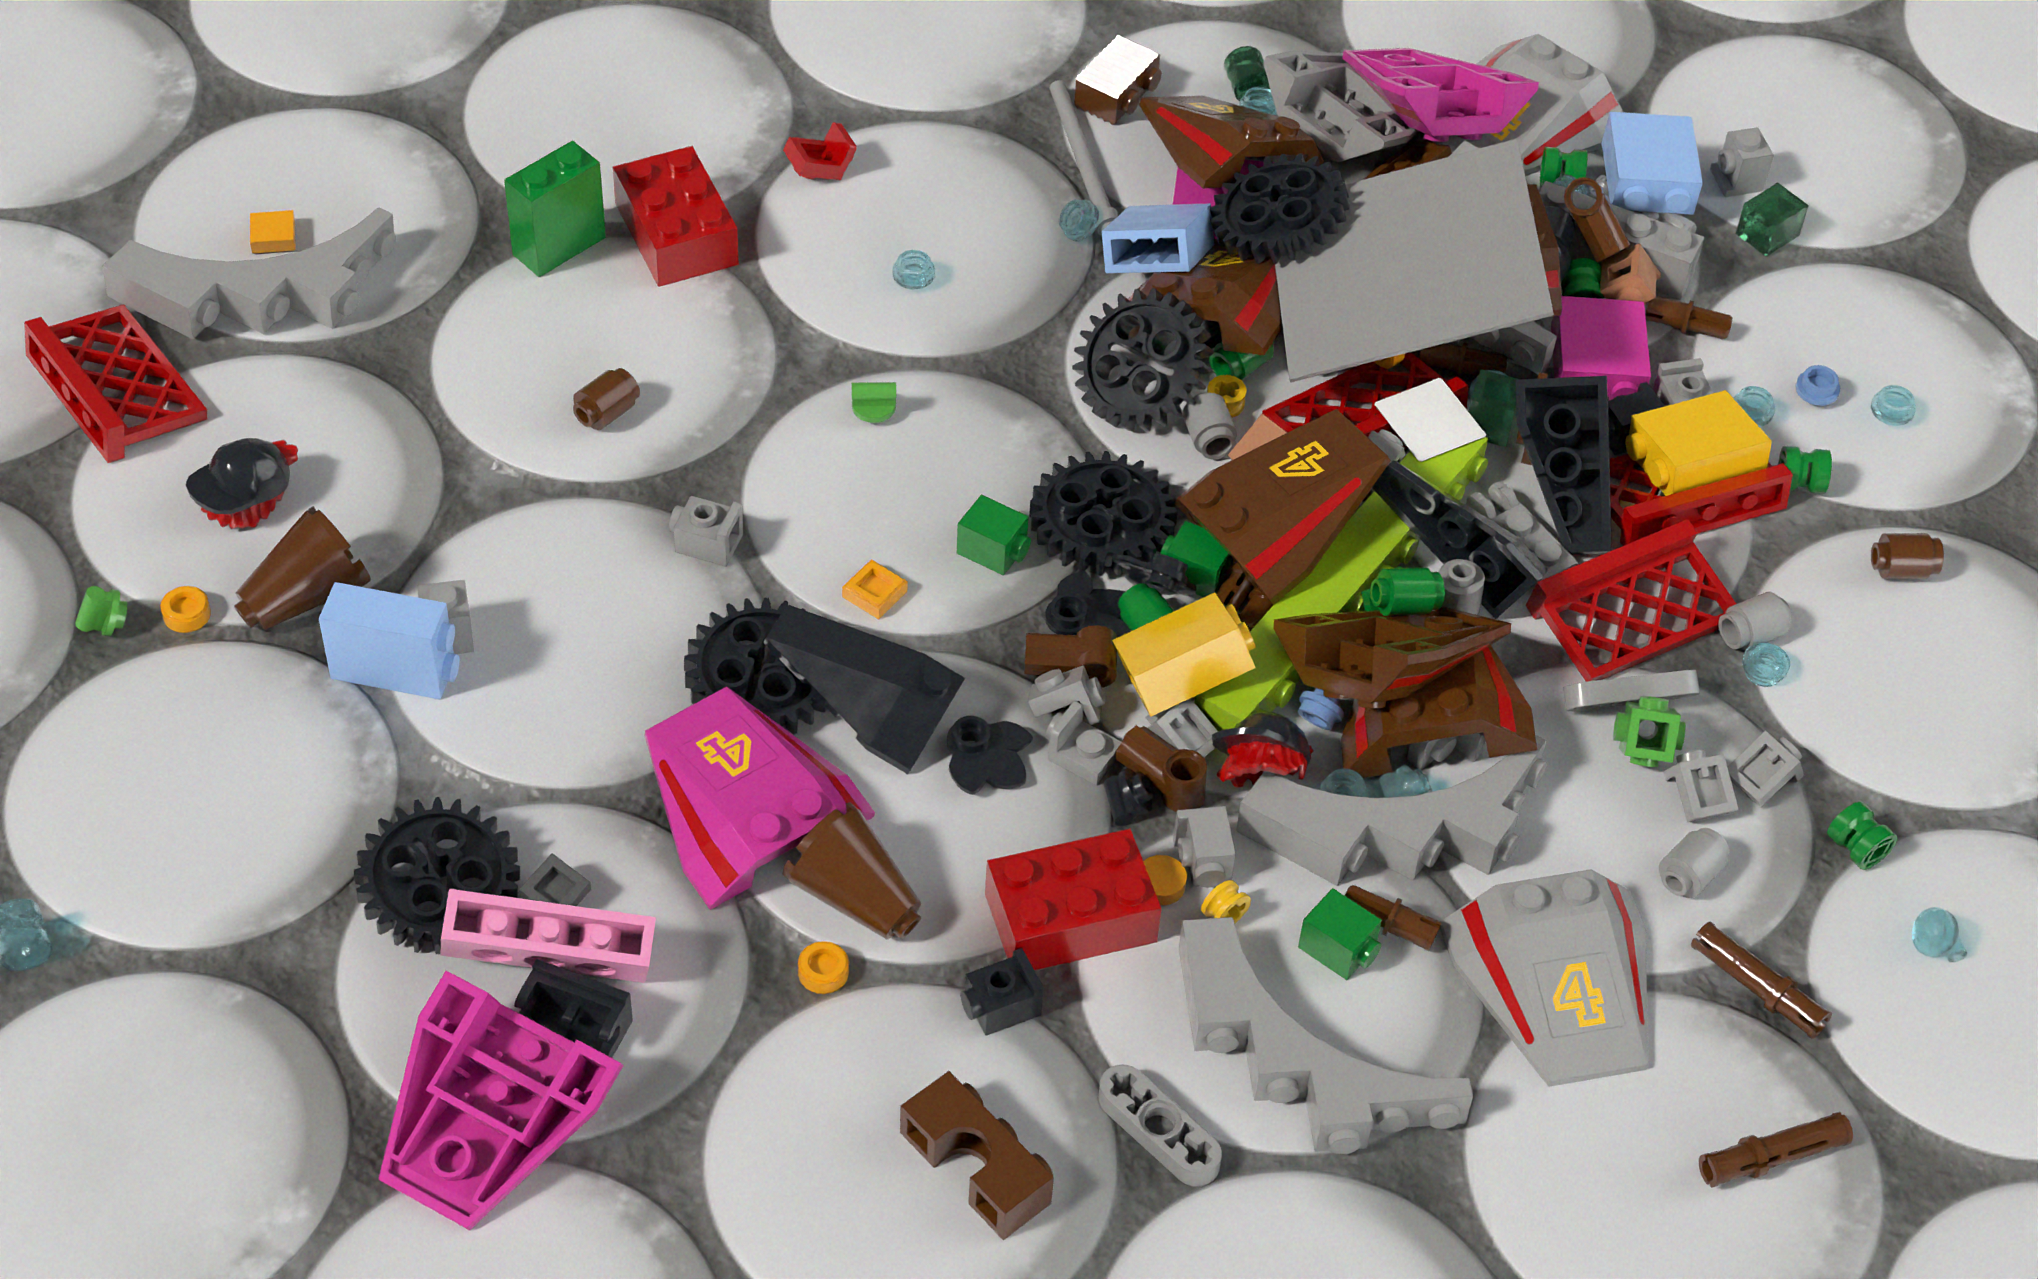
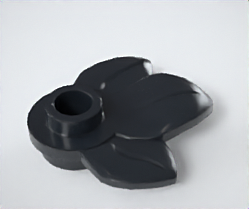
[1111,553,1197,596]
[1045,570,1131,638]
[947,716,1033,795]

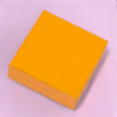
[250,210,296,254]
[842,559,908,619]

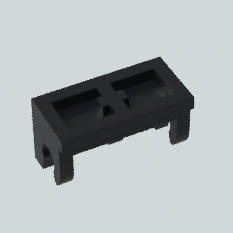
[514,959,633,1058]

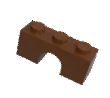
[900,1071,1054,1240]

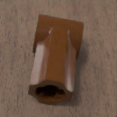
[1564,177,1631,263]
[1024,625,1117,688]
[1116,725,1207,812]

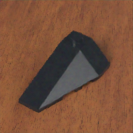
[1516,376,1612,555]
[1372,460,1549,619]
[764,605,965,774]

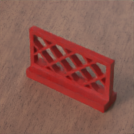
[24,304,207,463]
[1262,352,1468,450]
[1610,454,1793,546]
[1525,519,1737,682]

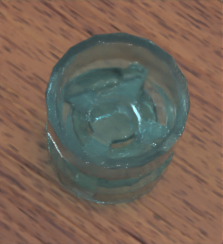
[0,899,53,971]

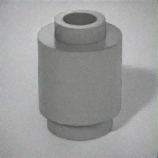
[1182,393,1237,459]
[1438,559,1485,615]
[1718,592,1792,650]
[1659,828,1729,898]

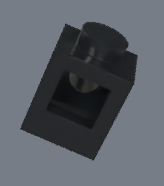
[1609,382,1665,456]
[960,948,1044,1036]

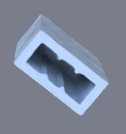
[1602,112,1703,215]
[1101,203,1214,273]
[319,582,460,700]

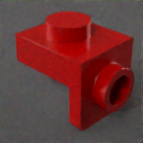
[783,122,857,180]

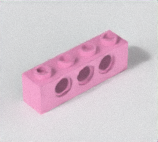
[440,889,656,983]

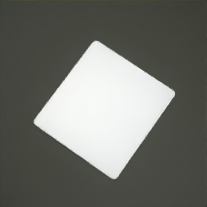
[1375,378,1486,461]

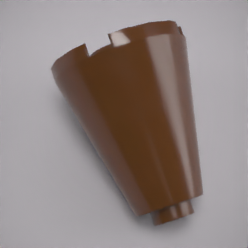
[234,506,371,630]
[782,803,921,940]

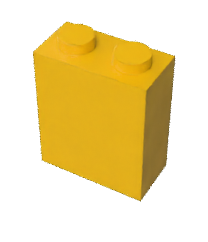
[1626,390,1772,496]
[1112,593,1256,717]

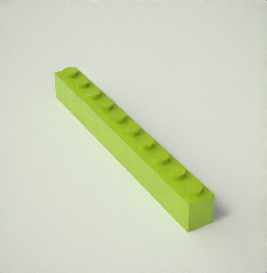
[1194,437,1488,731]

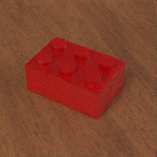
[612,146,739,287]
[985,828,1162,970]

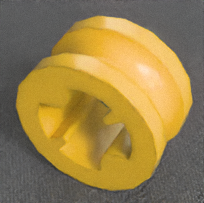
[1207,375,1247,418]
[1201,880,1251,923]

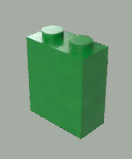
[504,140,606,277]

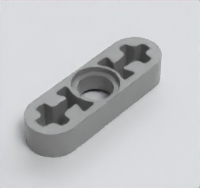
[1563,670,1700,711]
[1098,1065,1222,1187]

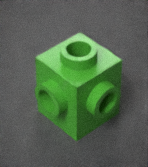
[1613,696,1686,767]

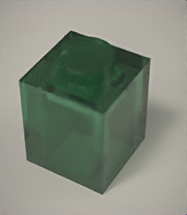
[1735,182,1809,257]
[1468,369,1521,447]

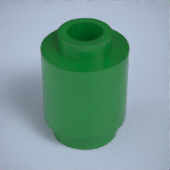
[1209,341,1274,380]
[1370,567,1445,616]
[1118,583,1174,631]

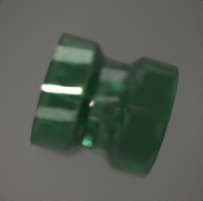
[1224,46,1271,103]

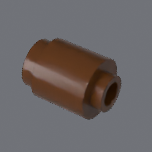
[573,368,640,430]
[1871,533,1944,579]

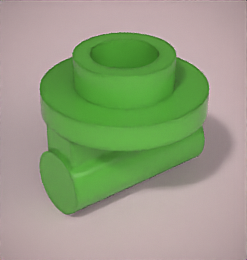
[852,382,896,423]
[75,586,127,637]

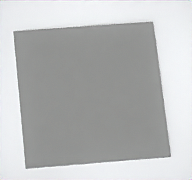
[1275,139,1554,383]

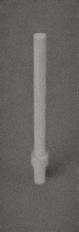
[1050,80,1119,236]

